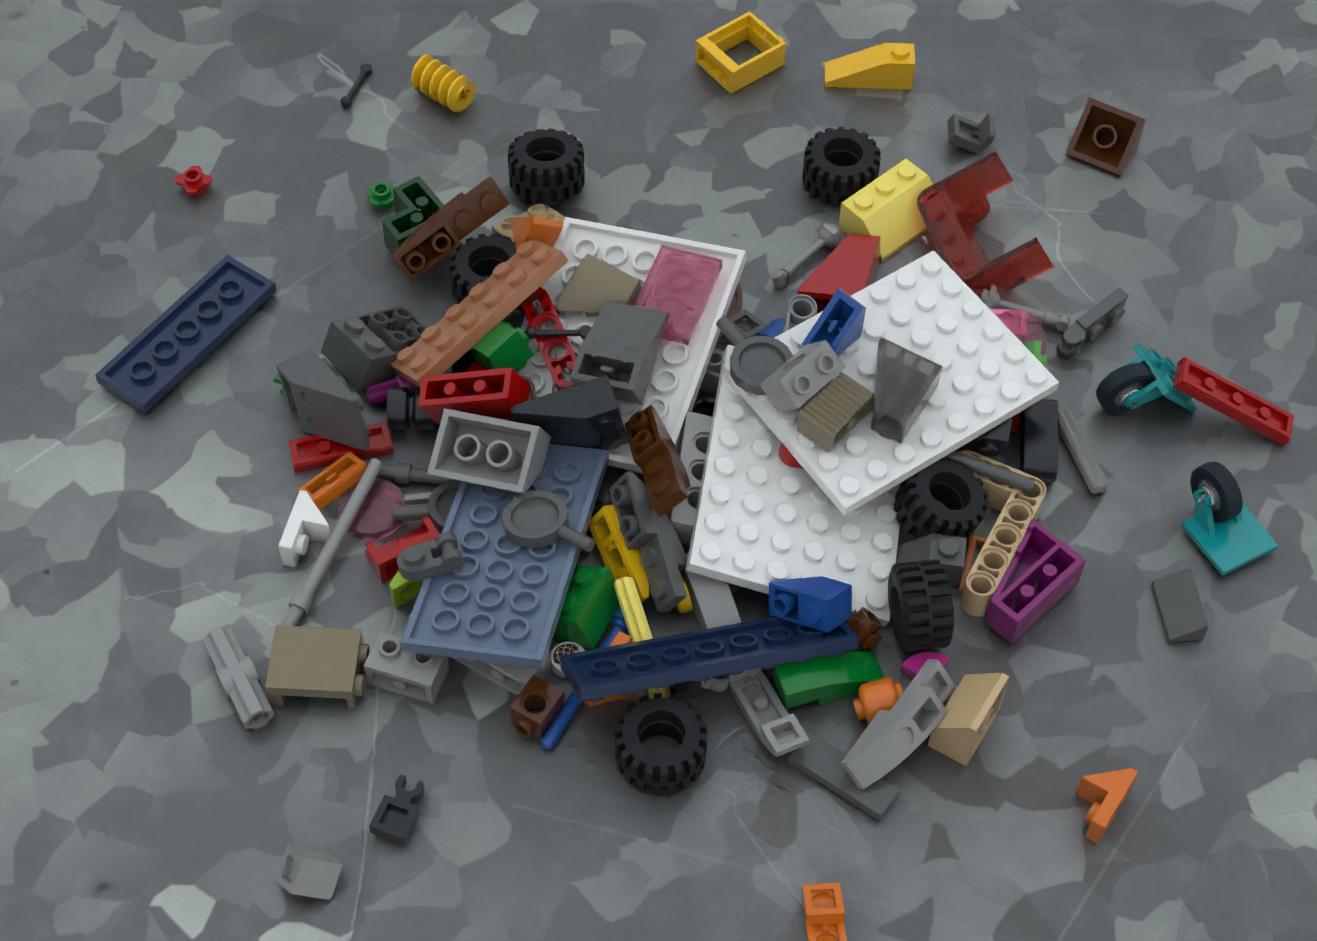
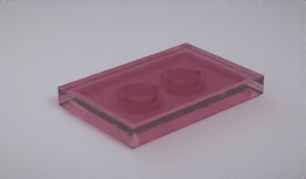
[634,245,723,345]

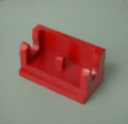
[365,516,440,583]

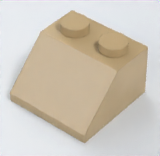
[928,673,1009,766]

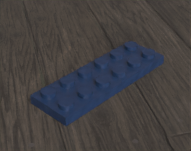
[95,255,276,413]

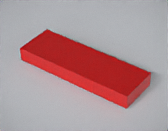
[288,422,394,473]

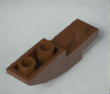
[392,177,510,281]
[625,405,691,517]

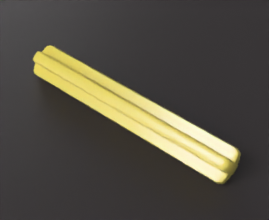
[614,576,671,699]

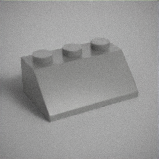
[427,408,551,494]

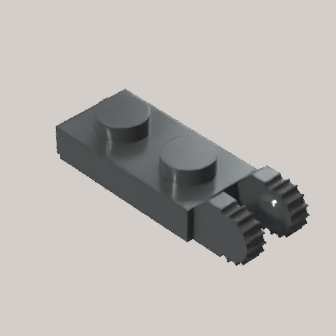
[1056,288,1129,359]

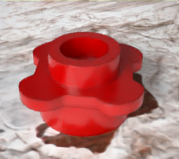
[175,166,212,196]

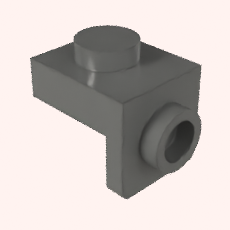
[947,114,996,154]

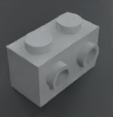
[364,631,449,704]

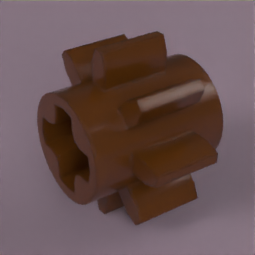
[845,607,882,651]

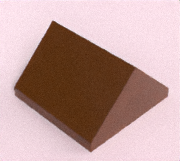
[1066,97,1146,176]

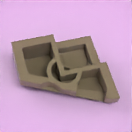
[555,254,644,317]

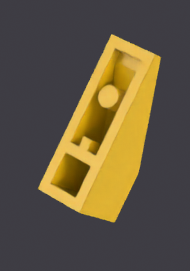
[824,43,915,90]
[588,505,649,603]

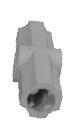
[202,627,274,730]

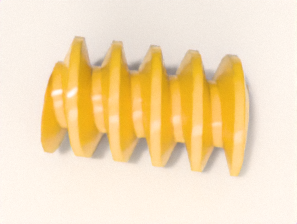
[411,54,476,113]

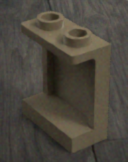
[265,625,370,708]

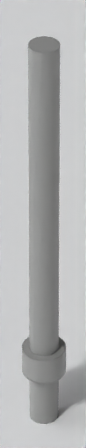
[281,458,383,626]

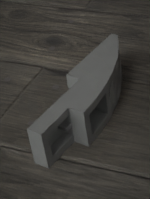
[609,472,687,612]

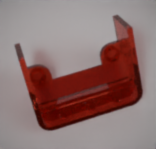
[917,151,1054,291]

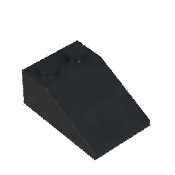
[510,375,629,450]

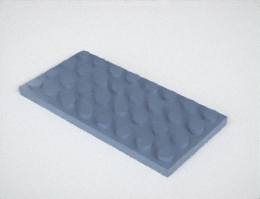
[401,444,609,669]

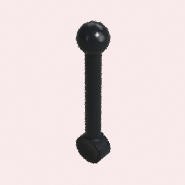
[340,63,373,107]
[525,326,591,340]

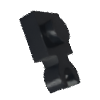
[369,775,425,845]

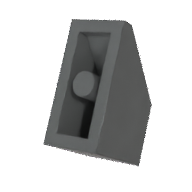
[896,533,967,589]

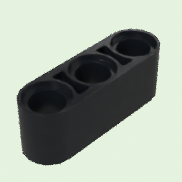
[1020,399,1058,483]

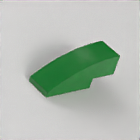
[773,651,884,709]

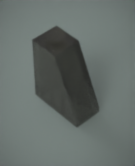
[870,337,943,444]

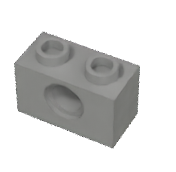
[759,340,845,412]

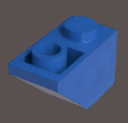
[769,576,852,633]

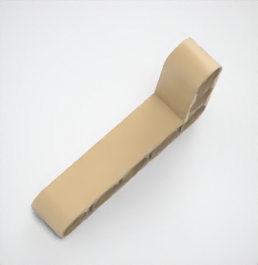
[960,450,1046,617]

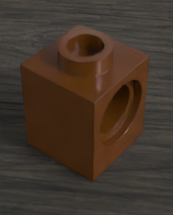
[510,675,564,741]

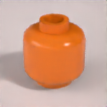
[853,677,904,725]

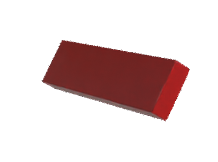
[1173,357,1294,446]

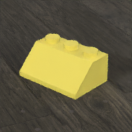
[838,158,946,263]

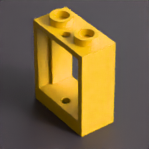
[695,11,787,94]

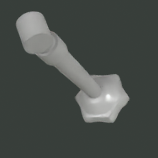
[771,222,842,288]
[980,284,1070,332]

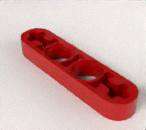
[521,287,576,391]

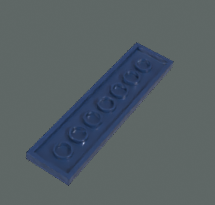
[560,617,858,702]

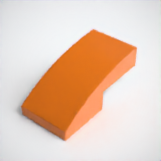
[802,882,847,941]

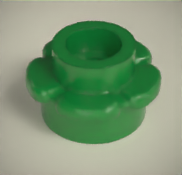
[366,182,395,210]

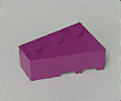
[985,519,1086,644]

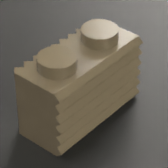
[797,372,875,452]

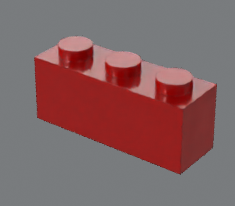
[418,367,530,424]

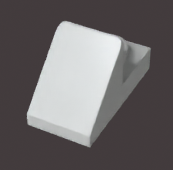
[278,490,331,567]

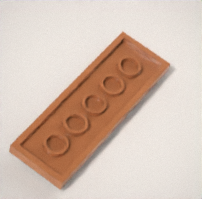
[390,238,569,388]

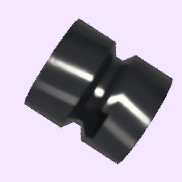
[387,387,437,431]

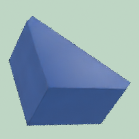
[802,288,866,357]

